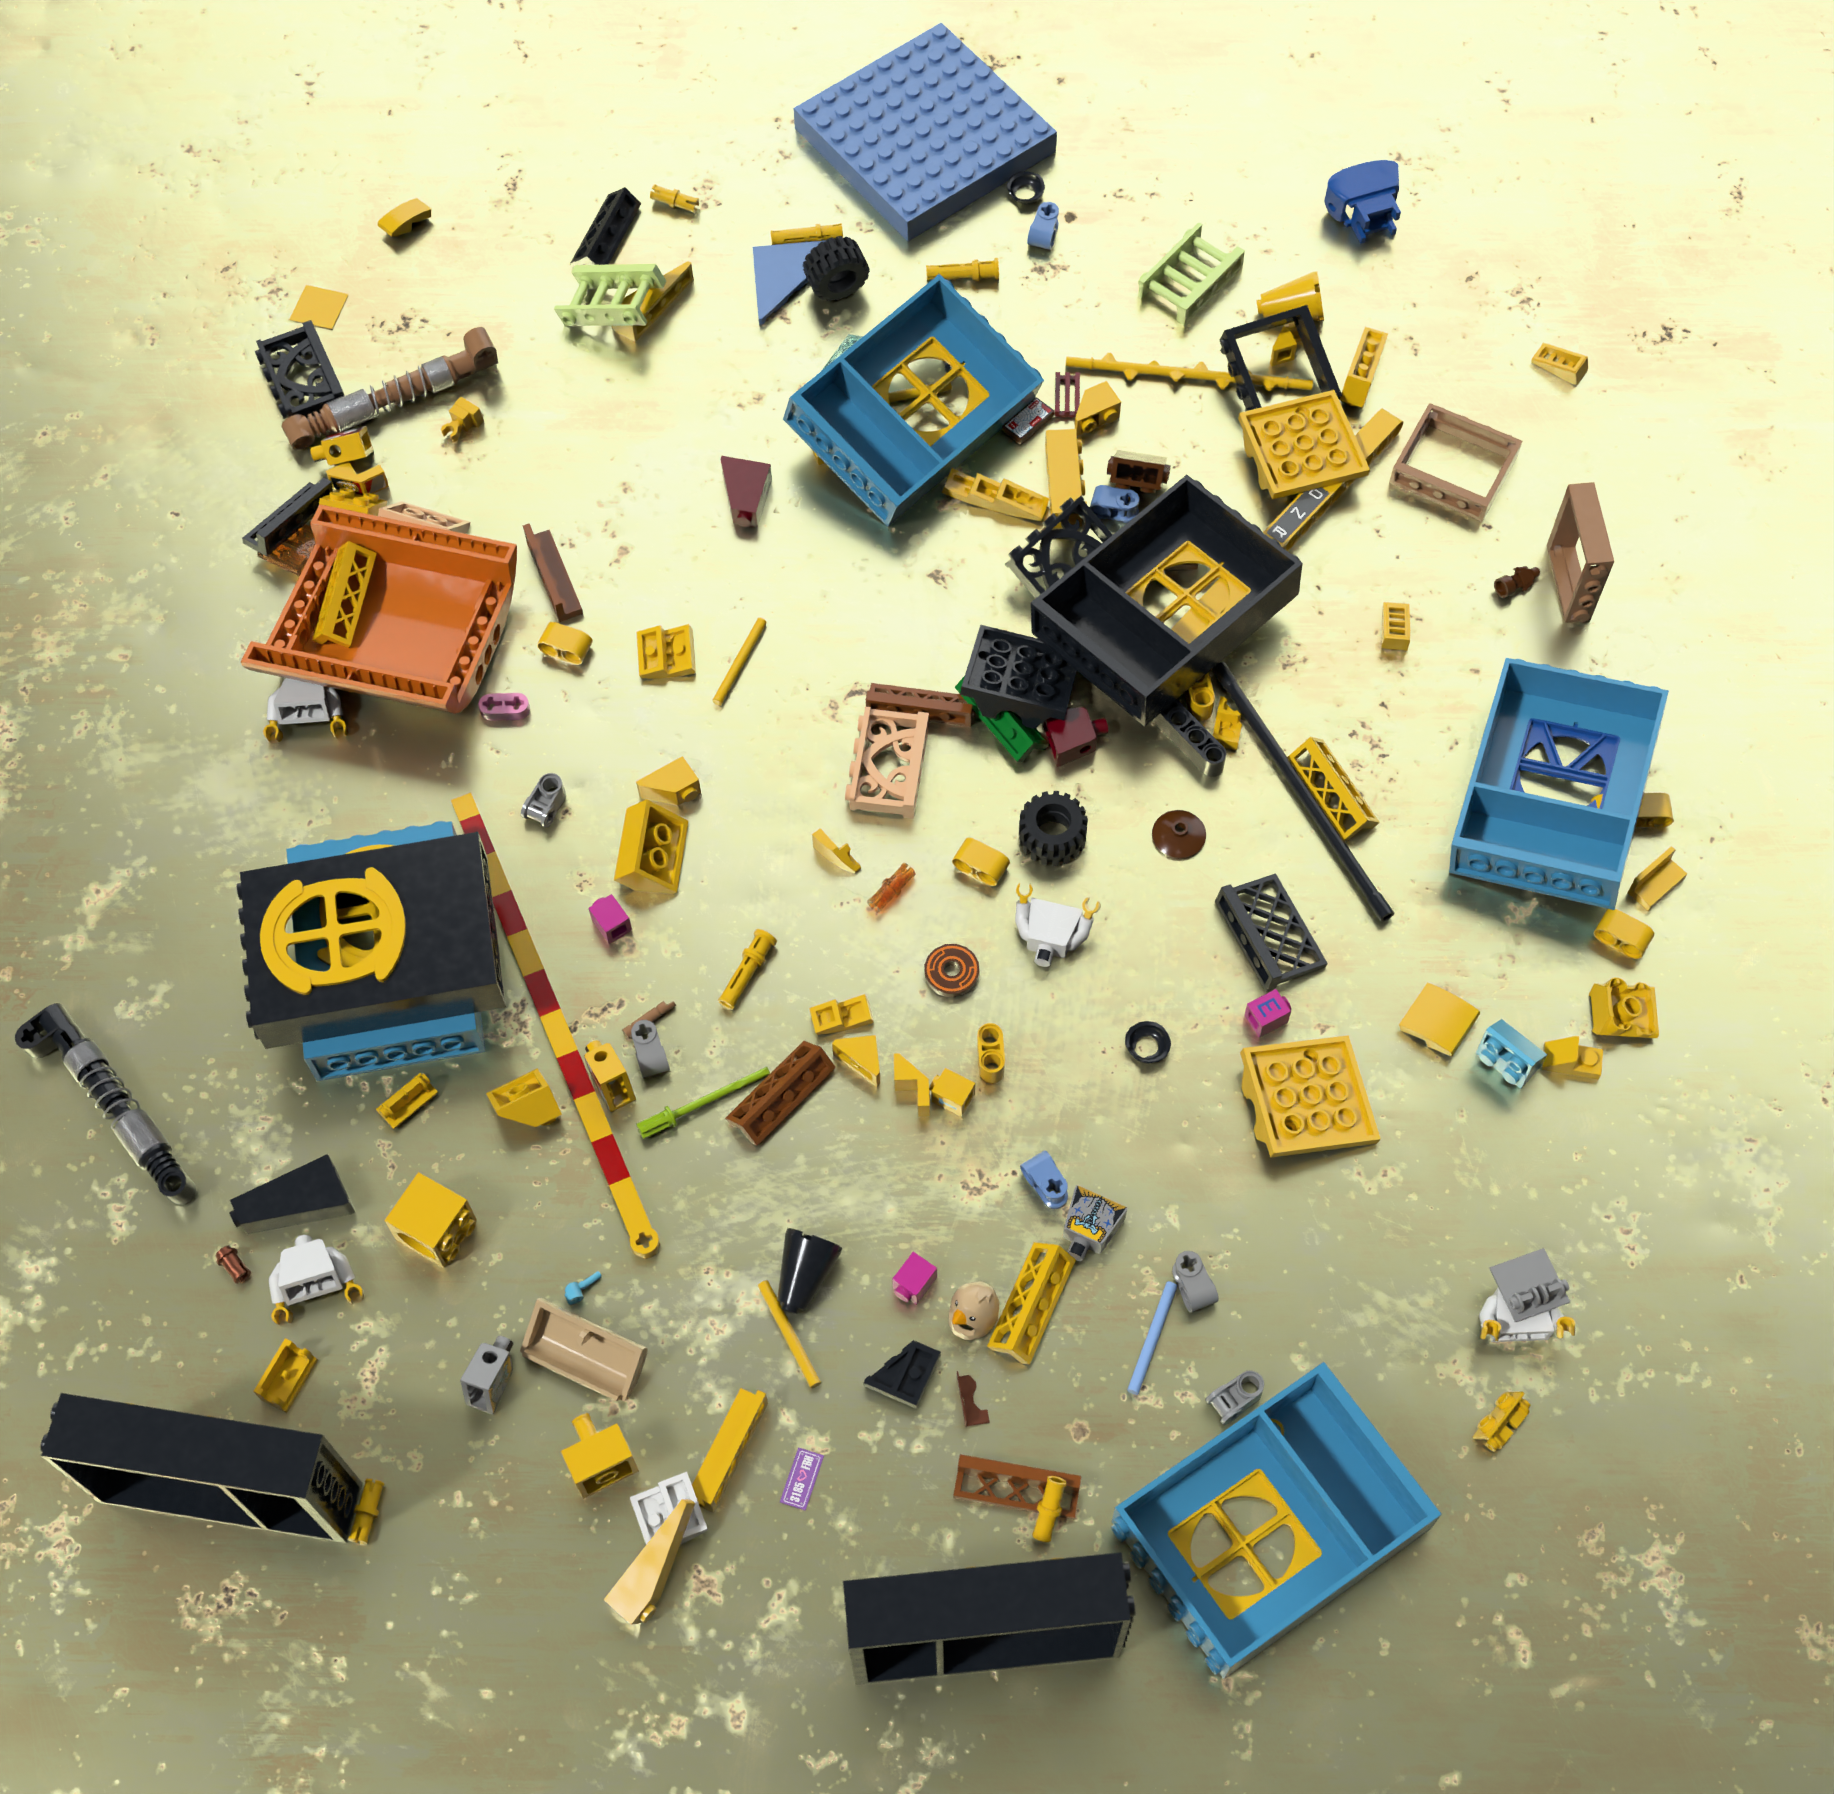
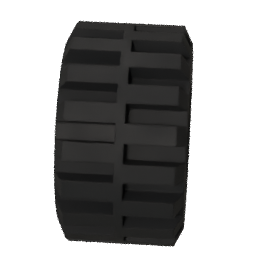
[803,236,870,301]
[1019,791,1088,866]

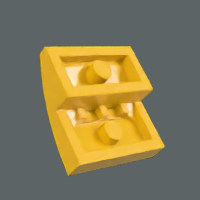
[637,624,696,679]
[1399,982,1480,1056]

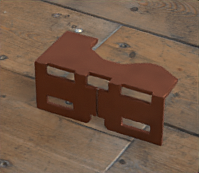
[957,1371,990,1427]

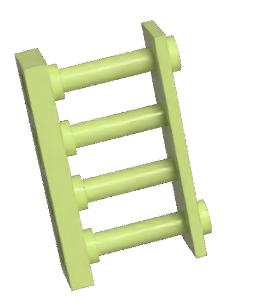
[1138,222,1245,325]
[554,264,666,326]

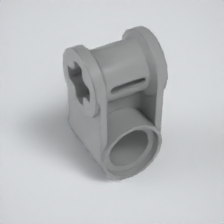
[521,773,566,828]
[631,1020,670,1078]
[1172,1251,1219,1312]
[1205,1371,1264,1425]

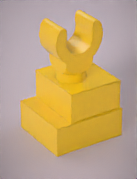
[441,397,484,442]

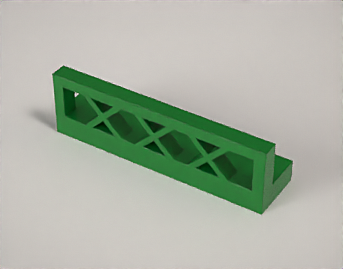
[954,675,1050,762]

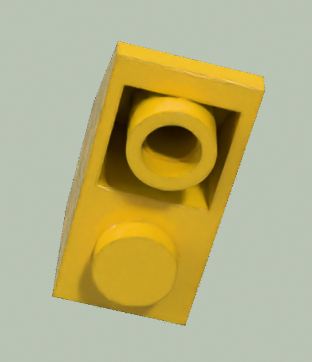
[1074,381,1121,436]

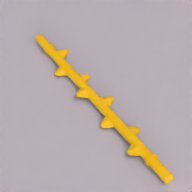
[1065,352,1313,391]

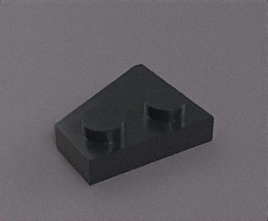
[863,1340,941,1409]

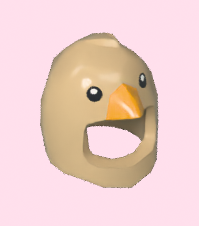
[948,1281,1000,1340]

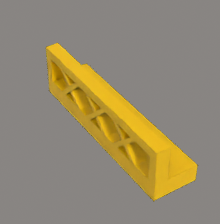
[312,541,377,648]
[1288,737,1380,841]
[987,1242,1076,1365]
[692,1388,768,1513]

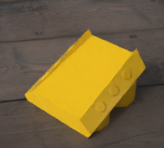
[1588,977,1659,1038]

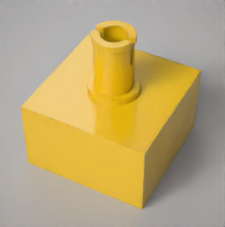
[561,1413,639,1499]

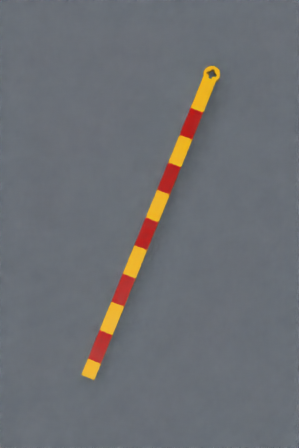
[451,793,660,1259]

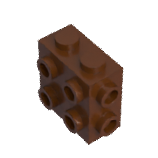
[1106,450,1171,493]

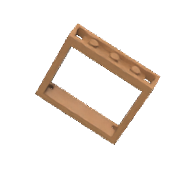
[1389,403,1523,522]
[1547,482,1615,623]

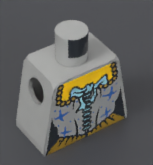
[1063,1185,1127,1261]
[460,1336,513,1415]

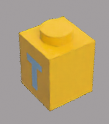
[929,1068,975,1117]

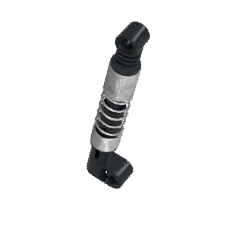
[15,1003,196,1205]

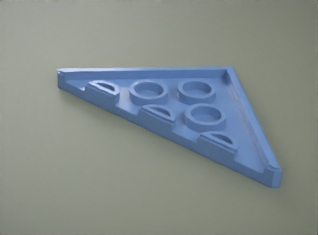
[752,240,827,325]

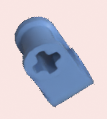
[1027,202,1059,250]
[1090,485,1139,523]
[1020,1150,1068,1209]

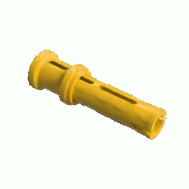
[926,258,999,281]
[718,929,777,1010]

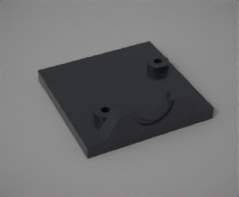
[960,624,1077,729]

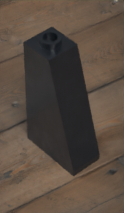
[229,1154,355,1234]

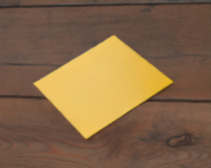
[289,285,349,329]

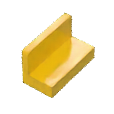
[1627,846,1687,911]

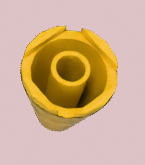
[1256,271,1324,321]

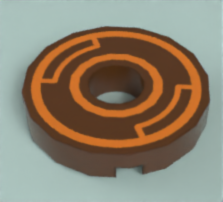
[924,944,980,998]

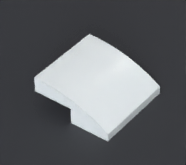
[630,1472,708,1545]

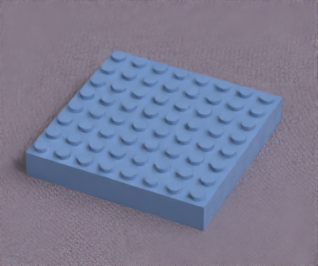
[793,22,1057,242]

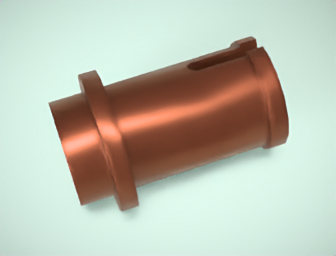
[215,1245,251,1284]

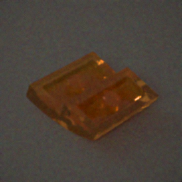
[257,524,316,576]

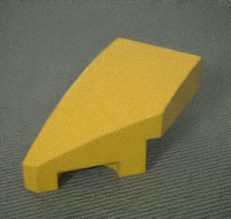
[1212,696,1242,750]
[812,828,861,874]

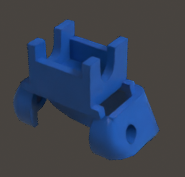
[1324,160,1401,244]

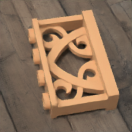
[845,707,929,819]

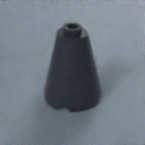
[777,1228,843,1314]

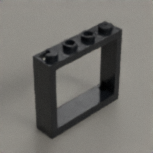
[1219,305,1342,411]

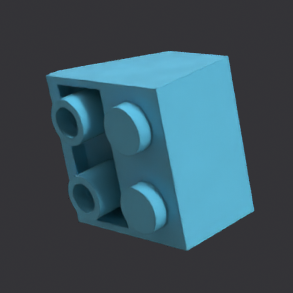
[1476,1019,1547,1089]

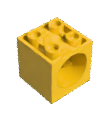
[384,1172,477,1268]

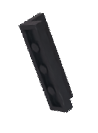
[570,187,642,268]
[242,477,333,556]

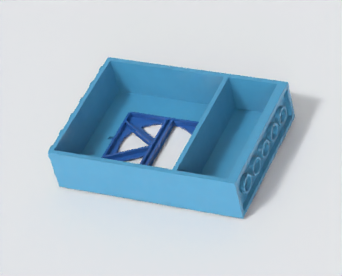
[1449,658,1669,910]

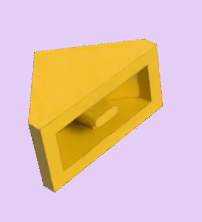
[832,1035,880,1087]

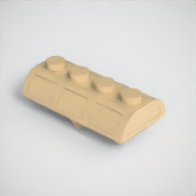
[520,1298,648,1402]

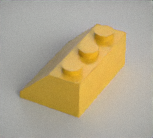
[614,799,688,894]

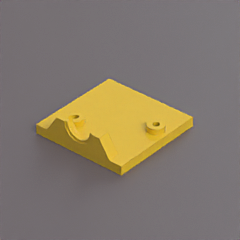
[1238,390,1370,499]
[1240,1035,1381,1158]

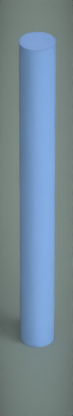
[1127,1281,1178,1395]

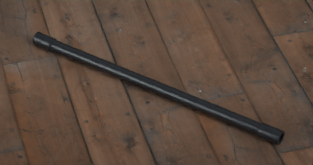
[1212,662,1394,922]

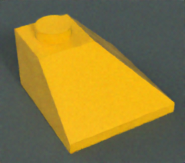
[486,1068,562,1127]

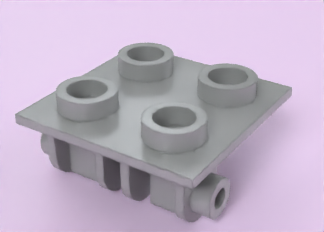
[1489,1248,1570,1323]

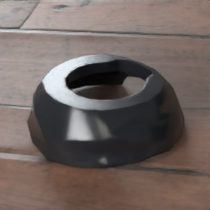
[1007,171,1045,205]
[1125,1021,1171,1064]

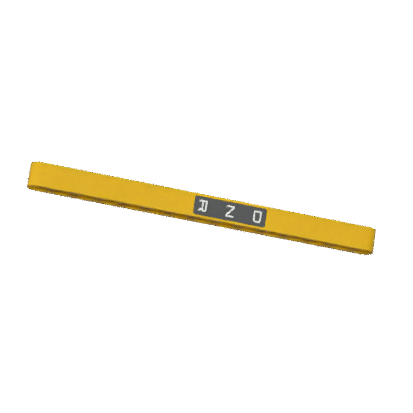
[1171,408,1404,632]

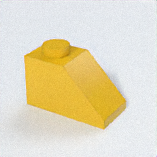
[636,756,701,805]

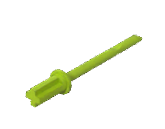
[636,1067,770,1139]

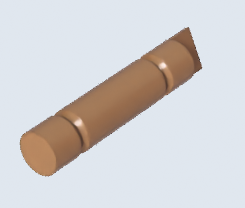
[622,1001,676,1039]

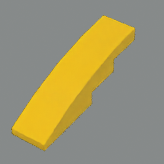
[941,468,1050,521]

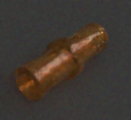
[867,863,916,913]

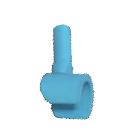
[565,1271,602,1305]

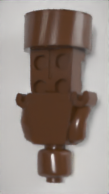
[1494,566,1540,598]

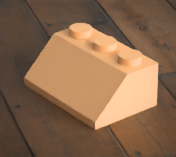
[378,501,471,534]

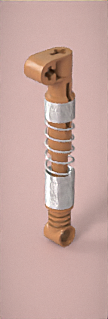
[282,327,498,450]

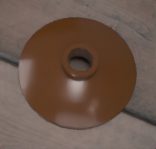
[1152,810,1206,859]

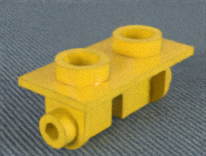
[376,1073,438,1129]
[1473,1392,1531,1452]

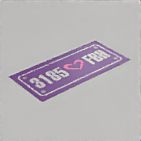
[780,1447,824,1511]

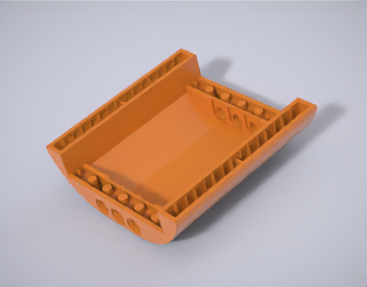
[241,504,517,714]

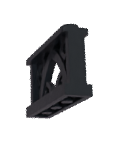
[255,320,345,419]
[1004,496,1113,599]

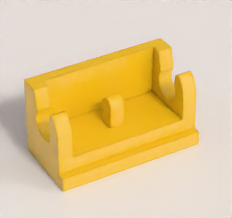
[253,1338,318,1413]

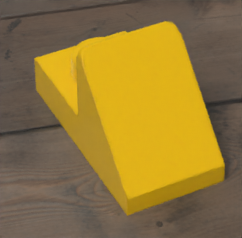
[1541,1036,1603,1080]

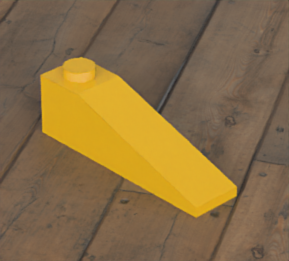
[612,261,694,342]
[1339,327,1388,408]
[604,1499,695,1625]

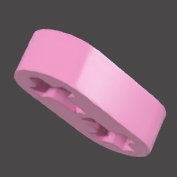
[478,693,530,721]

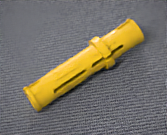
[770,223,843,245]

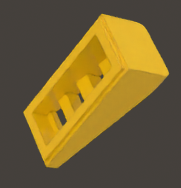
[1531,343,1589,385]
[1381,602,1410,651]

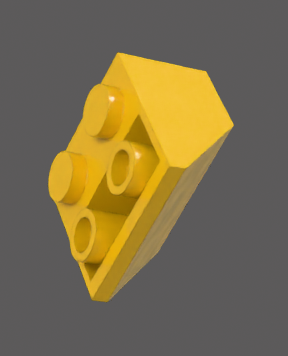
[319,488,387,516]

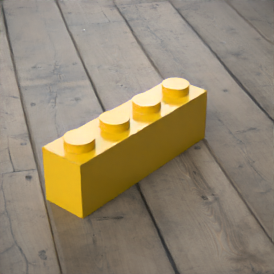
[1045,429,1087,528]

